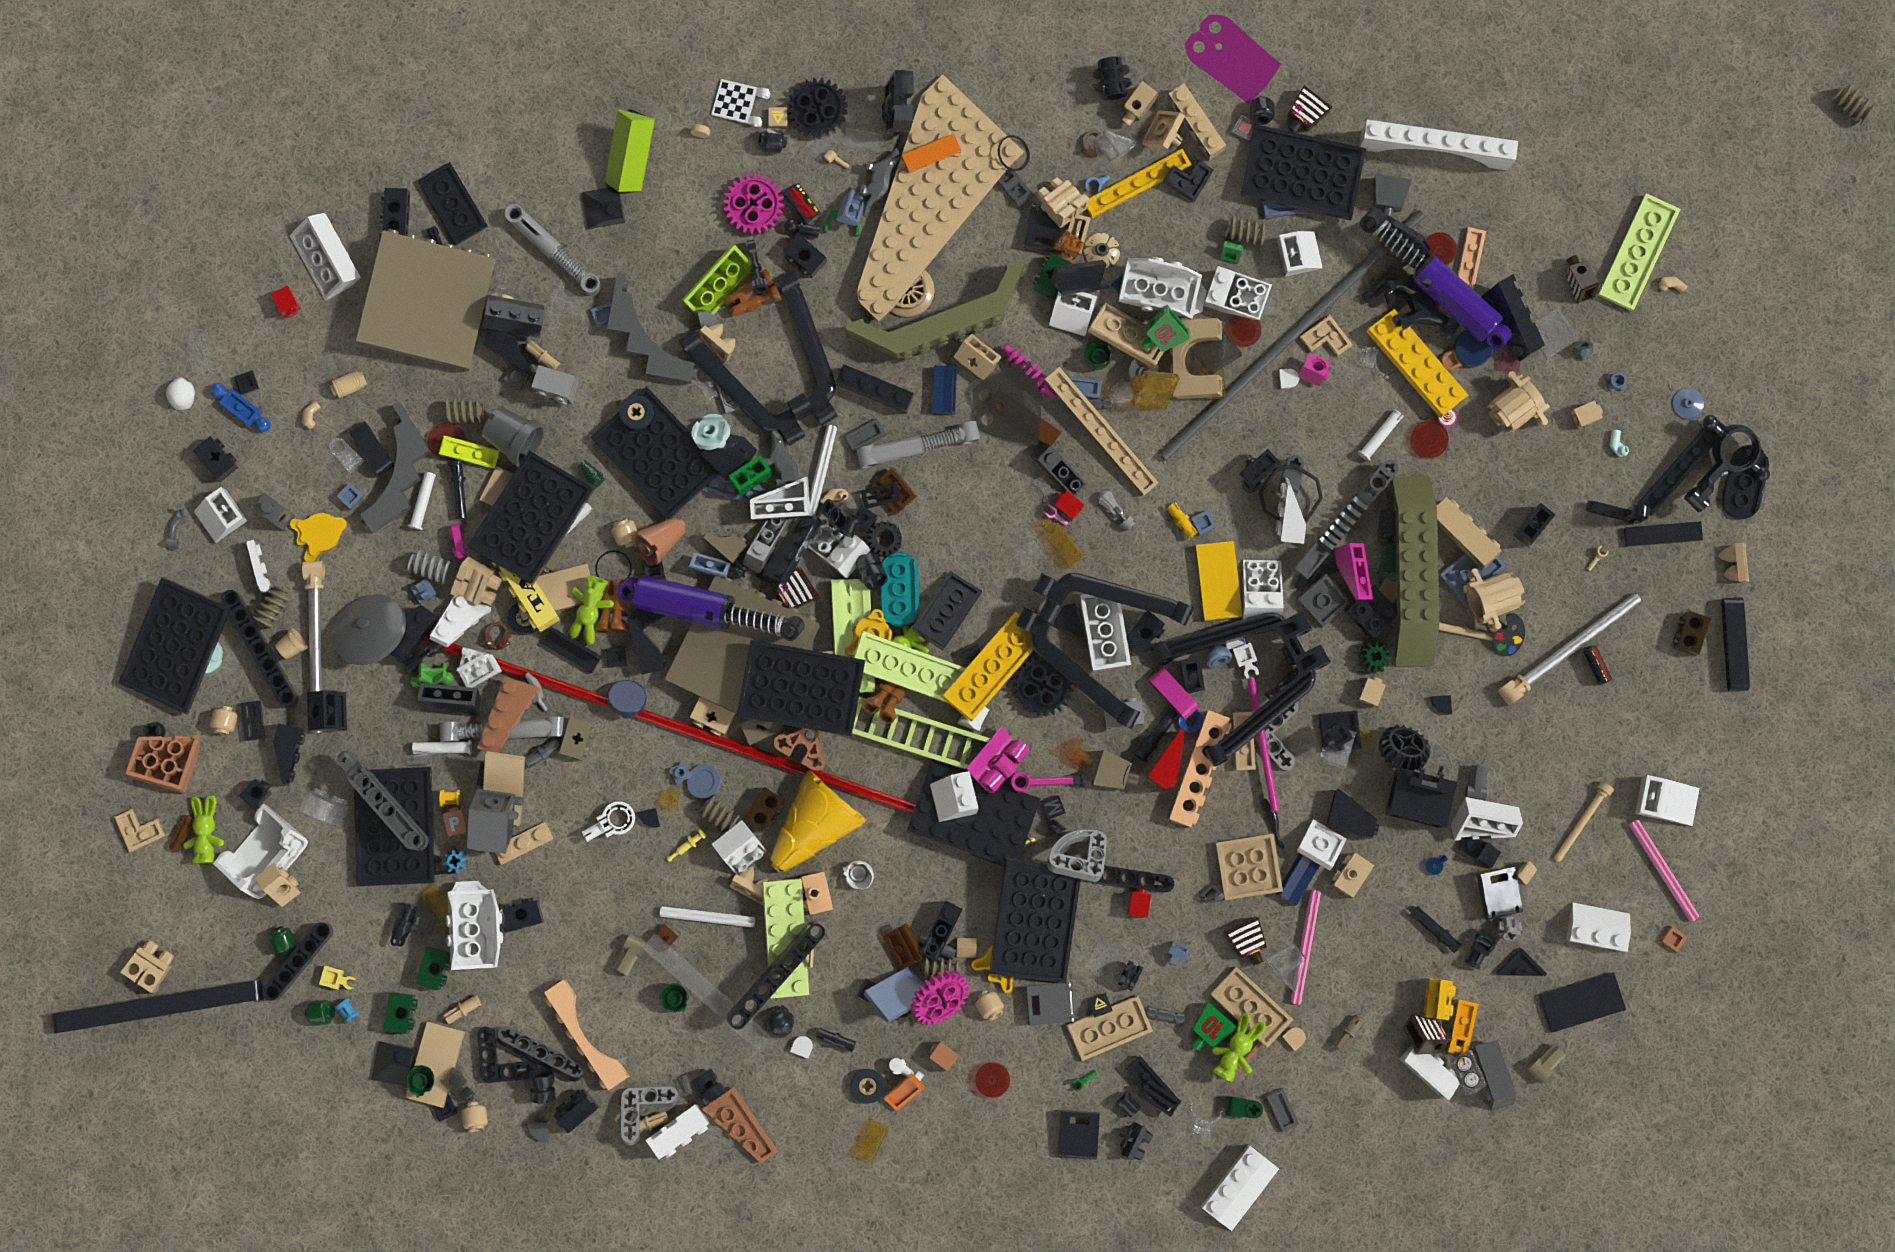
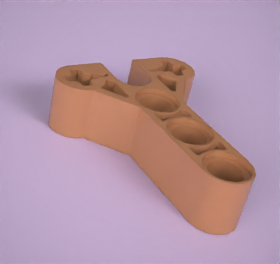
[774,728,827,771]

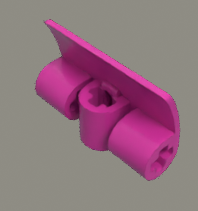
[966,727,1029,794]

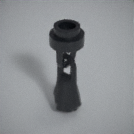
[405,640,445,673]

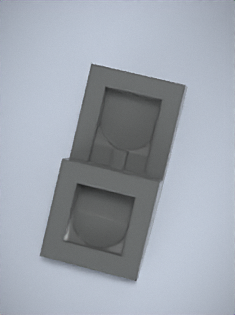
[998,167,1034,207]

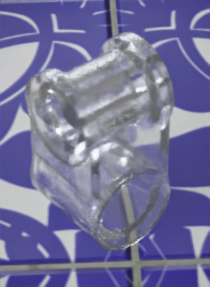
[329,438,365,474]

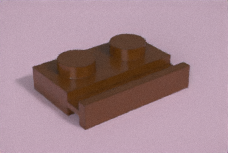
[871,467,918,515]
[883,923,925,970]

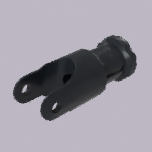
[390,902,418,947]

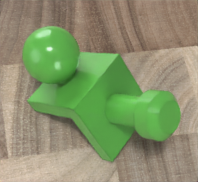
[411,662,454,688]

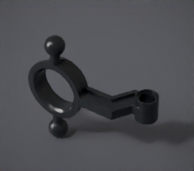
[1684,415,1770,512]

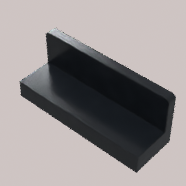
[1051,260,1110,295]
[543,626,602,673]

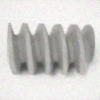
[407,550,450,585]

